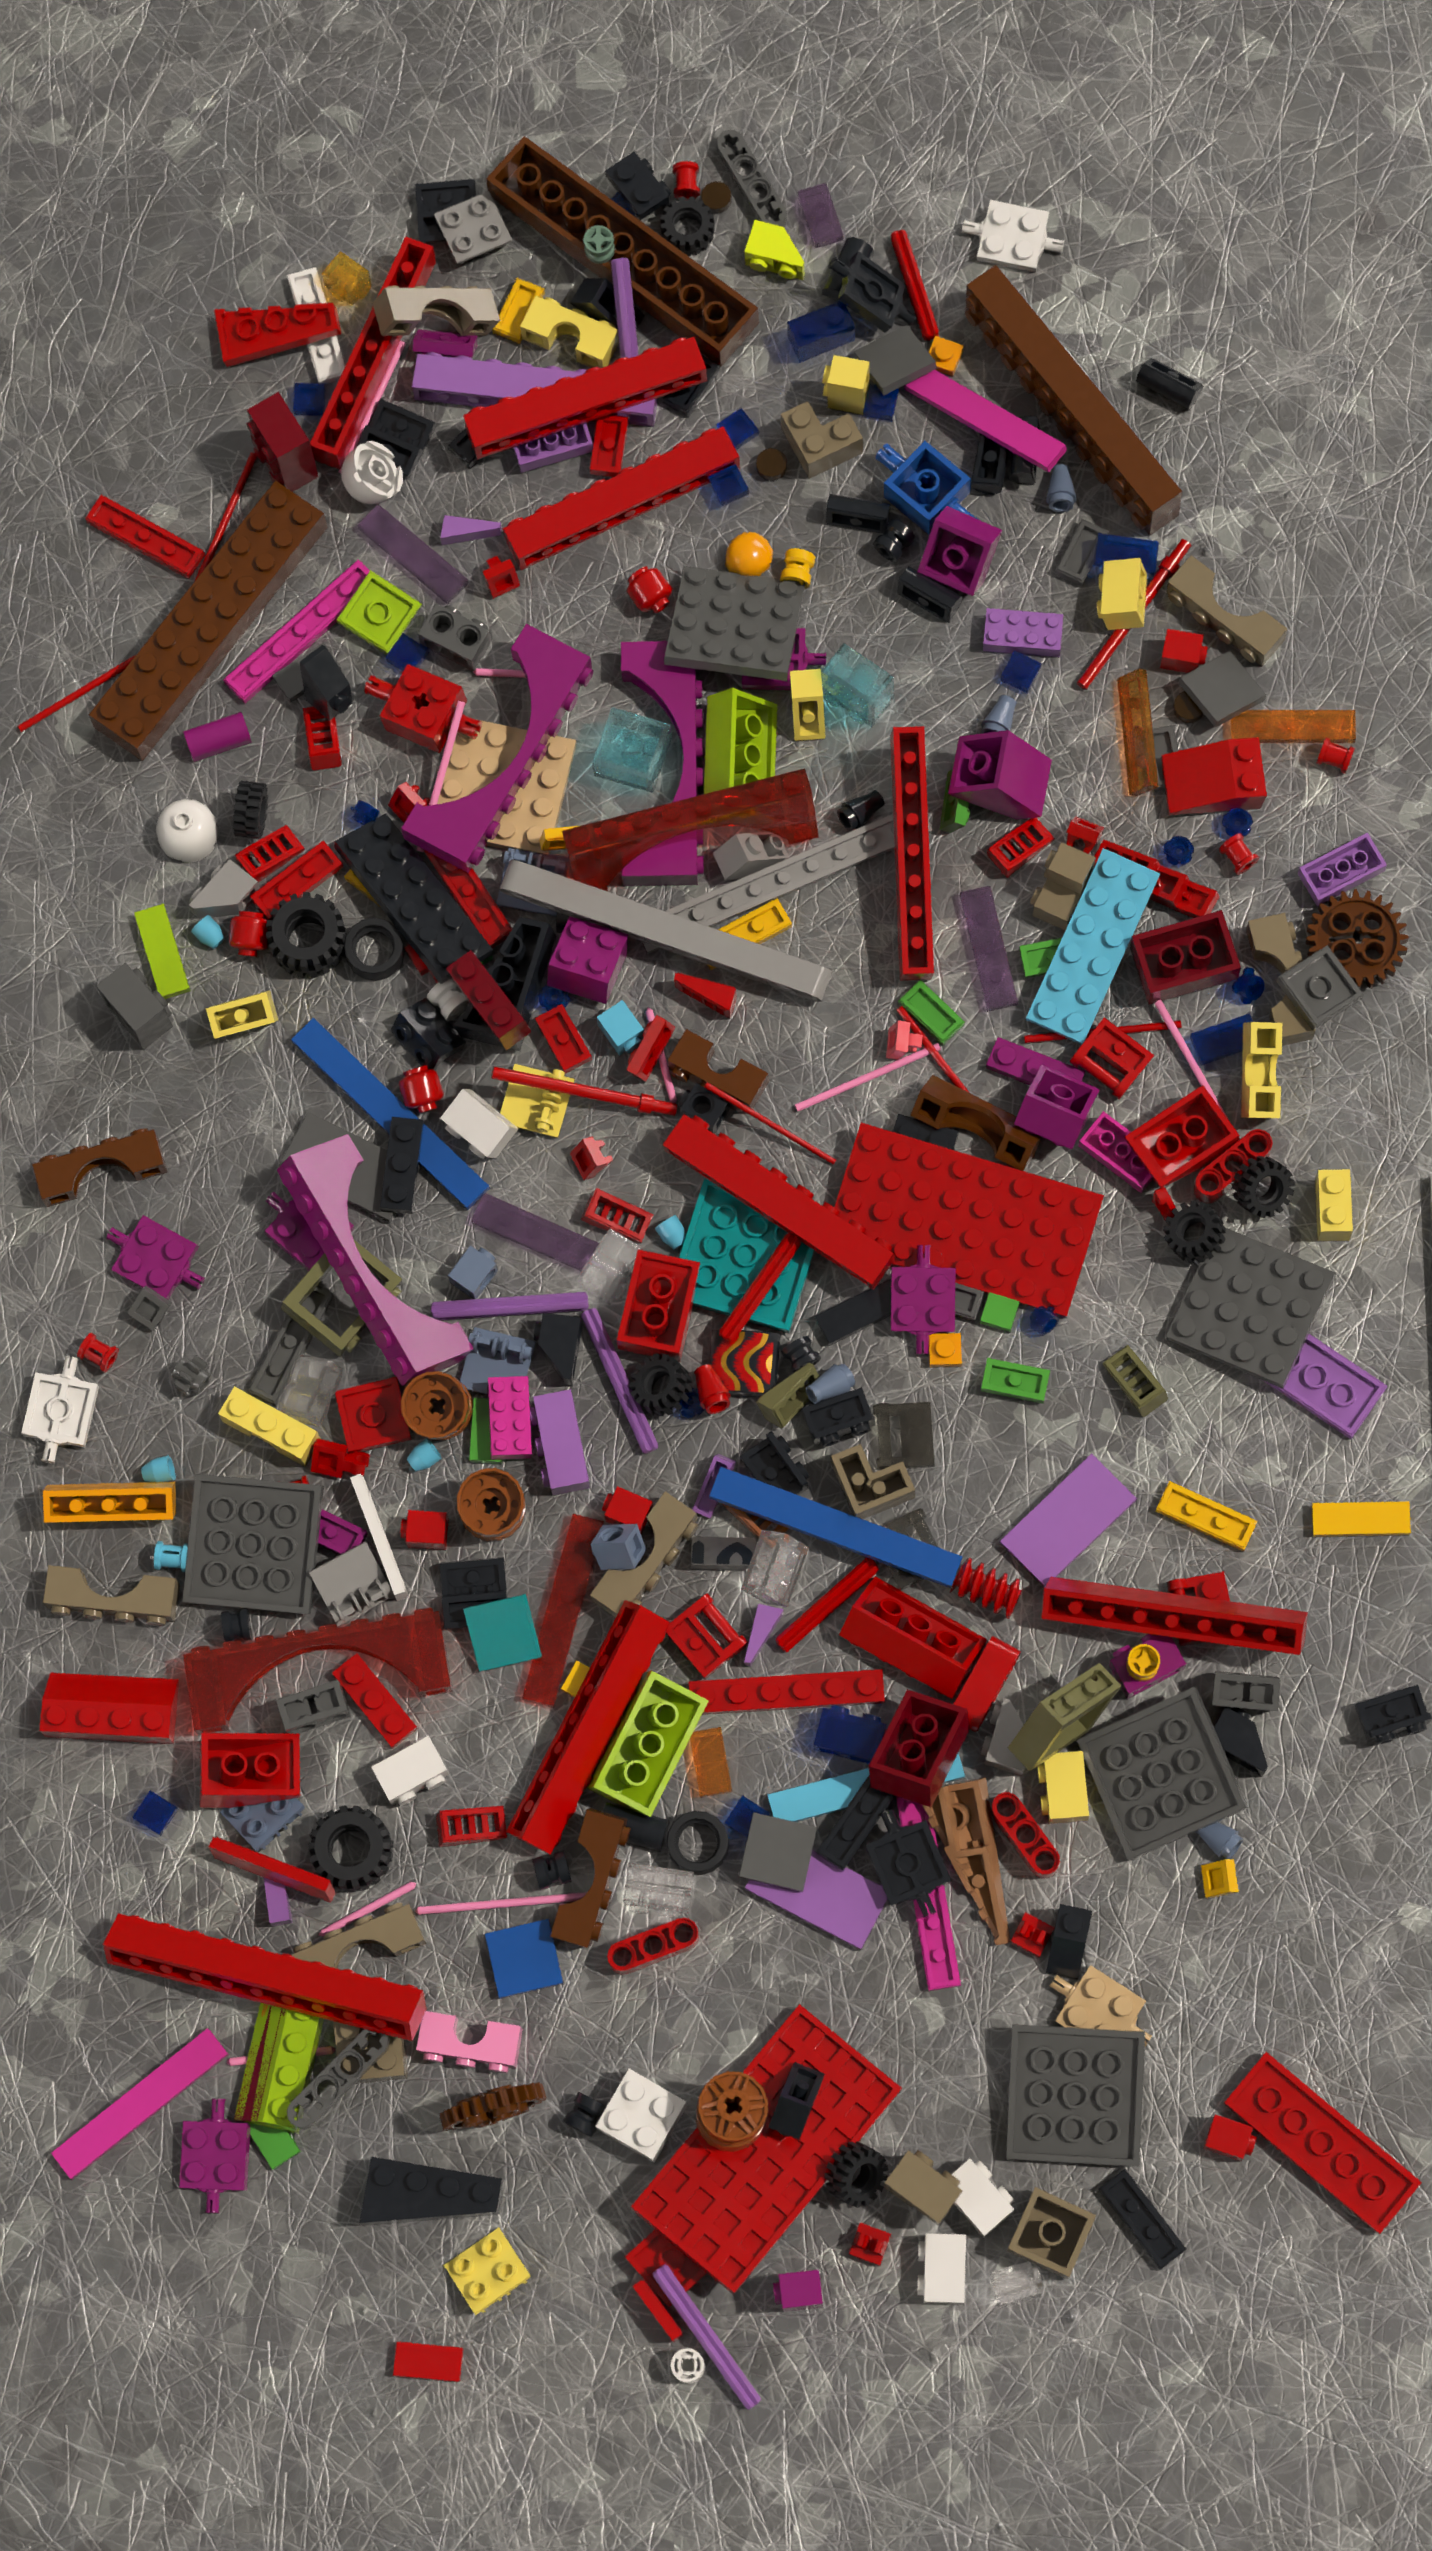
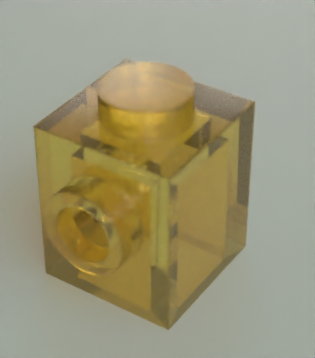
[322,251,371,306]

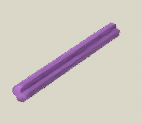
[431,1292,589,1320]
[581,1308,658,1454]
[653,2265,761,2409]

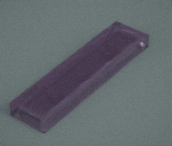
[358,504,468,604]
[960,886,1018,1012]
[471,1193,600,1273]

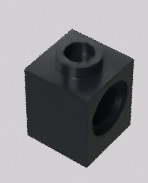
[678,1083,730,1134]

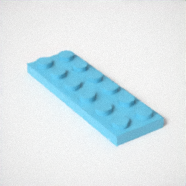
[1025,848,1160,1045]

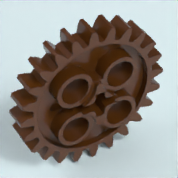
[1305,889,1409,989]
[439,2082,547,2131]

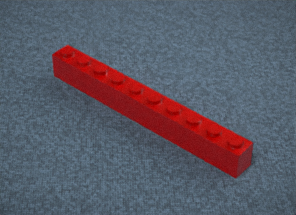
[103,1913,427,2041]

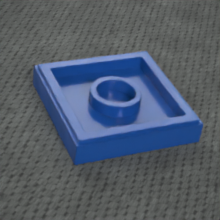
[485,1919,564,1999]

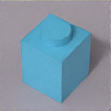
[597,1000,644,1056]

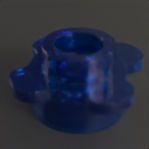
[1232,967,1265,1004]

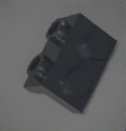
[605,151,671,220]
[391,998,466,1070]
[802,1387,875,1447]
[740,1431,810,1495]
[1355,1685,1432,1745]

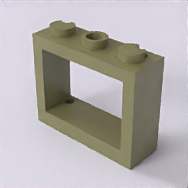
[281,1240,402,1357]
[1008,1663,1122,1771]

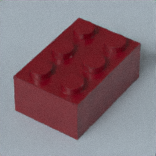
[246,392,319,492]
[1130,910,1241,1005]
[869,1689,969,1808]

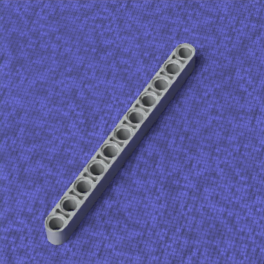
[499,860,832,1002]

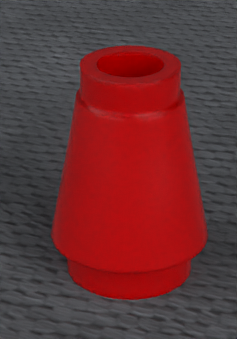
[694,1364,731,1414]

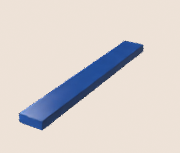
[291,1018,490,1210]
[709,1467,963,1588]

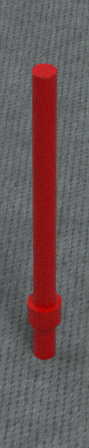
[1077,539,1191,690]
[491,1066,677,1116]

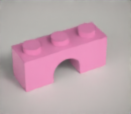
[416,2011,523,2073]

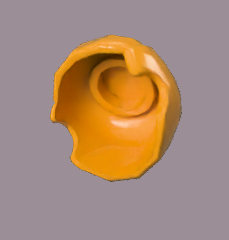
[725,532,773,576]

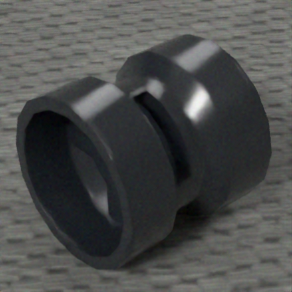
[873,519,915,563]
[532,1850,572,1890]
[563,2092,606,2137]

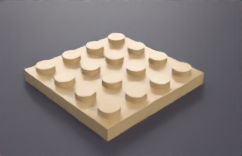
[437,720,577,855]

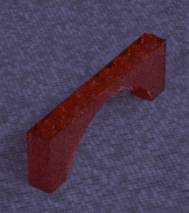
[562,768,819,892]
[183,1608,453,1736]

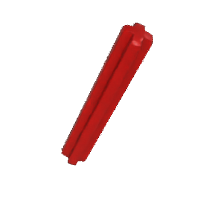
[891,229,939,341]
[719,1233,801,1343]
[776,1557,879,1652]

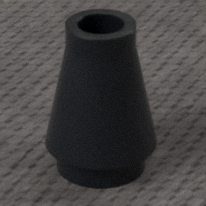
[837,790,885,831]

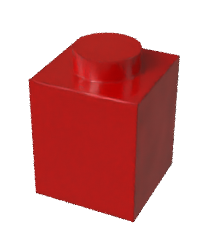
[1160,629,1208,673]
[602,1486,654,1535]
[400,1510,449,1550]
[1203,2114,1257,2162]

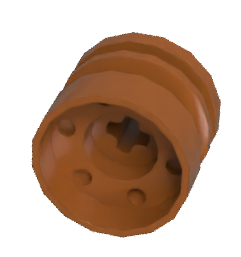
[401,1371,473,1441]
[457,1468,526,1542]
[696,2072,768,2151]

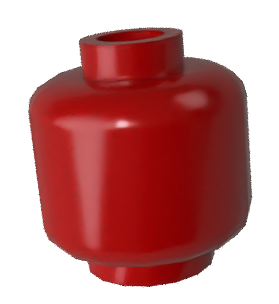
[627,566,672,614]
[229,911,269,957]
[399,1065,444,1114]

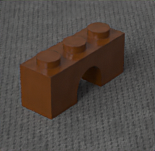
[667,1029,769,1112]

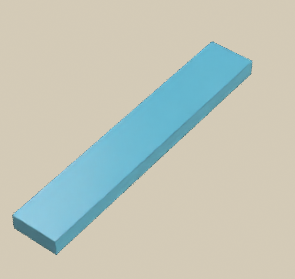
[768,1752,965,1822]

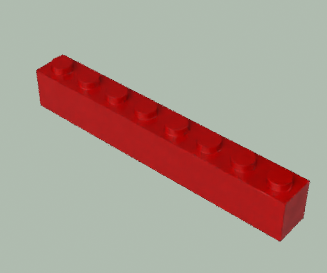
[310,236,436,470]
[463,337,707,459]
[503,426,740,570]
[890,726,934,981]
[663,1114,895,1290]
[1041,1577,1308,1655]
[506,1600,670,1855]

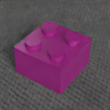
[917,506,1002,596]
[547,916,629,1004]
[1014,1065,1100,1149]

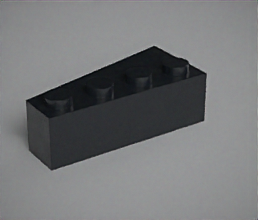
[454,917,556,1051]
[359,2157,505,2226]

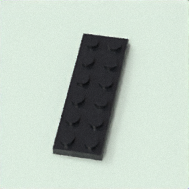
[334,813,493,984]

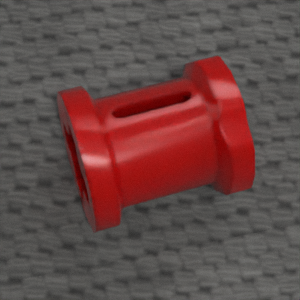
[672,161,700,201]
[1316,737,1355,774]
[1219,833,1259,875]
[77,1333,119,1373]

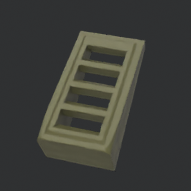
[1102,1345,1168,1417]
[756,1363,820,1429]

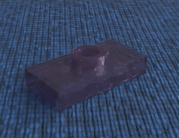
[797,183,844,248]

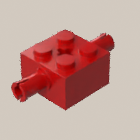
[364,664,482,753]

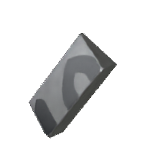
[691,1537,756,1570]

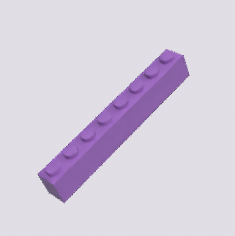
[412,352,658,427]

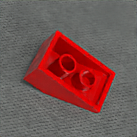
[1161,737,1267,815]
[1124,1085,1240,1189]
[617,1249,700,1362]
[200,1733,300,1808]

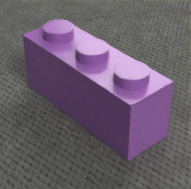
[530,1389,590,1495]

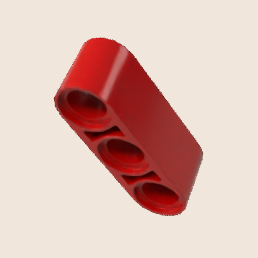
[1194,1129,1273,1204]
[954,1636,1021,1732]
[991,1792,1060,1879]
[607,1918,699,1975]

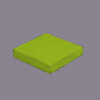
[337,570,422,656]

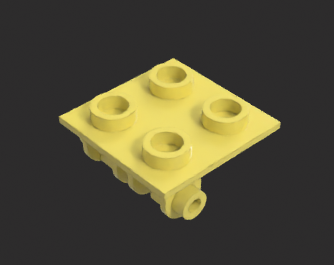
[500,1064,575,1138]
[444,2227,531,2315]

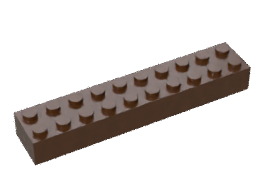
[486,136,759,367]
[965,265,1182,536]
[89,480,328,761]

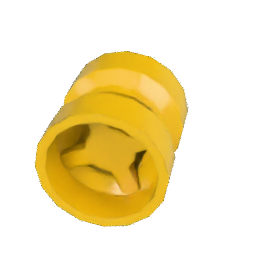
[780,548,816,589]
[1126,1644,1160,1682]

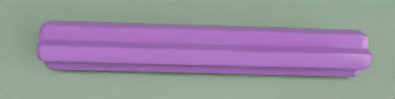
[611,258,639,358]

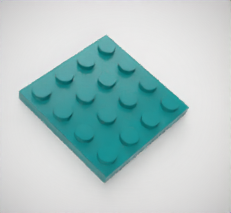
[679,1178,815,1333]

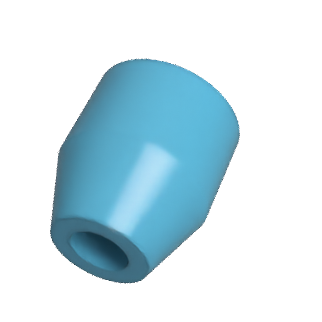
[191,915,225,949]
[655,1215,686,1250]
[407,1438,442,1471]
[141,1455,176,1482]

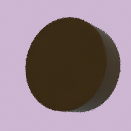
[701,181,732,214]
[756,448,787,481]
[1174,691,1204,723]

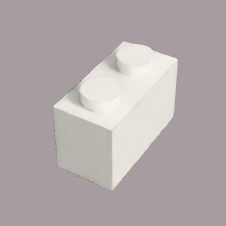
[440,1089,519,1159]
[371,1736,449,1806]
[952,2159,1014,2238]
[917,2233,966,2305]

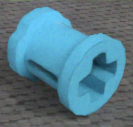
[154,1541,188,1572]

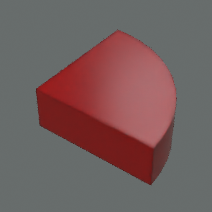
[1152,1187,1176,1223]

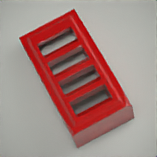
[303,707,342,770]
[987,818,1055,878]
[235,825,305,883]
[674,972,737,1019]
[580,1188,654,1244]
[436,1806,507,1847]

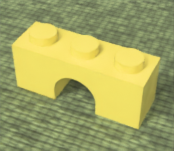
[520,296,619,368]
[1241,1022,1283,1118]
[218,1386,321,1467]

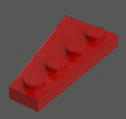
[214,303,341,367]

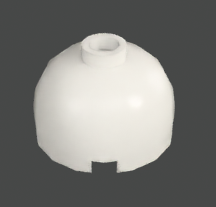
[341,441,403,504]
[156,799,219,863]

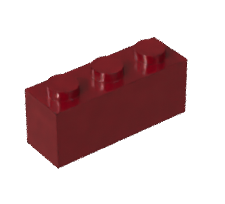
[446,950,532,1051]

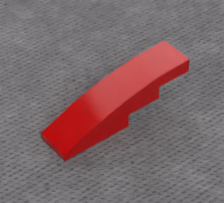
[1094,839,1220,918]

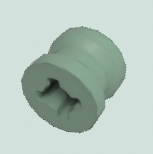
[583,225,615,264]

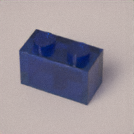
[787,301,855,363]
[813,1705,886,1765]

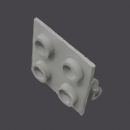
[434,191,513,264]
[309,1541,394,1627]

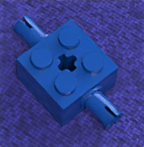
[875,441,979,535]

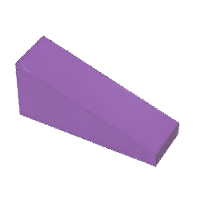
[440,515,502,545]
[692,1454,737,1519]
[744,1604,784,1667]
[264,1878,293,1927]

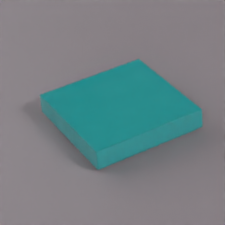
[463,1594,542,1672]

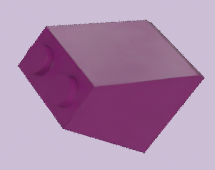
[948,730,1052,820]

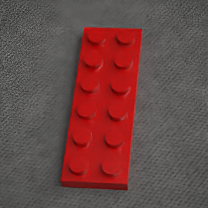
[1223,2052,1422,2235]

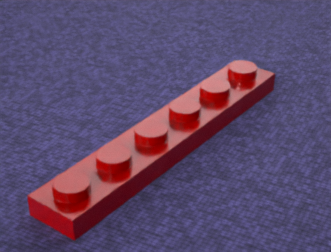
[689,1669,885,1715]

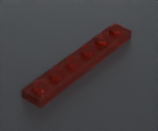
[522,1514,605,1708]

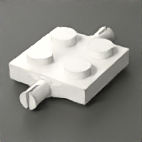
[962,200,1065,272]
[21,1356,99,1464]

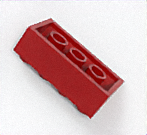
[839,1576,987,1699]
[39,1672,179,1744]

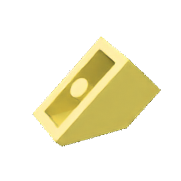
[790,669,825,741]

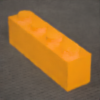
[43,1482,176,1523]

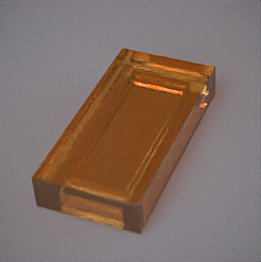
[690,1727,732,1798]

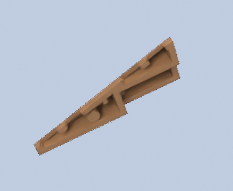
[923,1777,1010,1945]

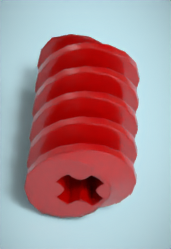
[950,1557,1023,1619]

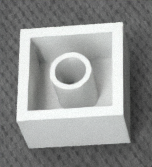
[595,2069,688,2163]

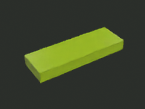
[134,903,191,999]

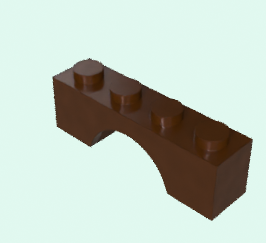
[910,1075,1042,1171]
[32,1128,168,1208]
[550,1808,631,1948]

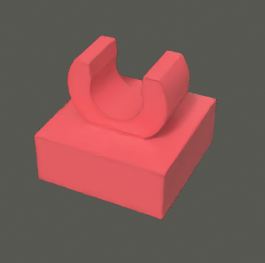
[886,1020,923,1060]

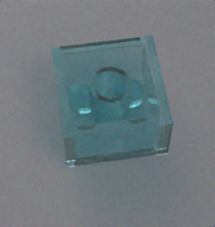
[822,643,894,727]
[592,707,672,793]

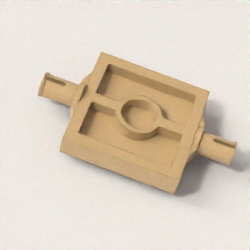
[1049,1965,1152,2047]

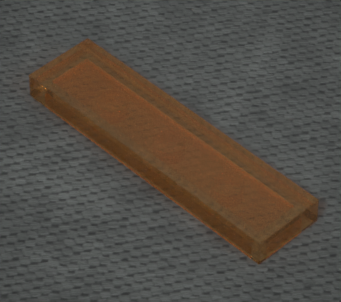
[1117,668,1159,796]
[1230,710,1356,743]

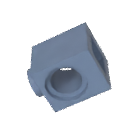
[448,1246,498,1299]
[591,1524,647,1570]

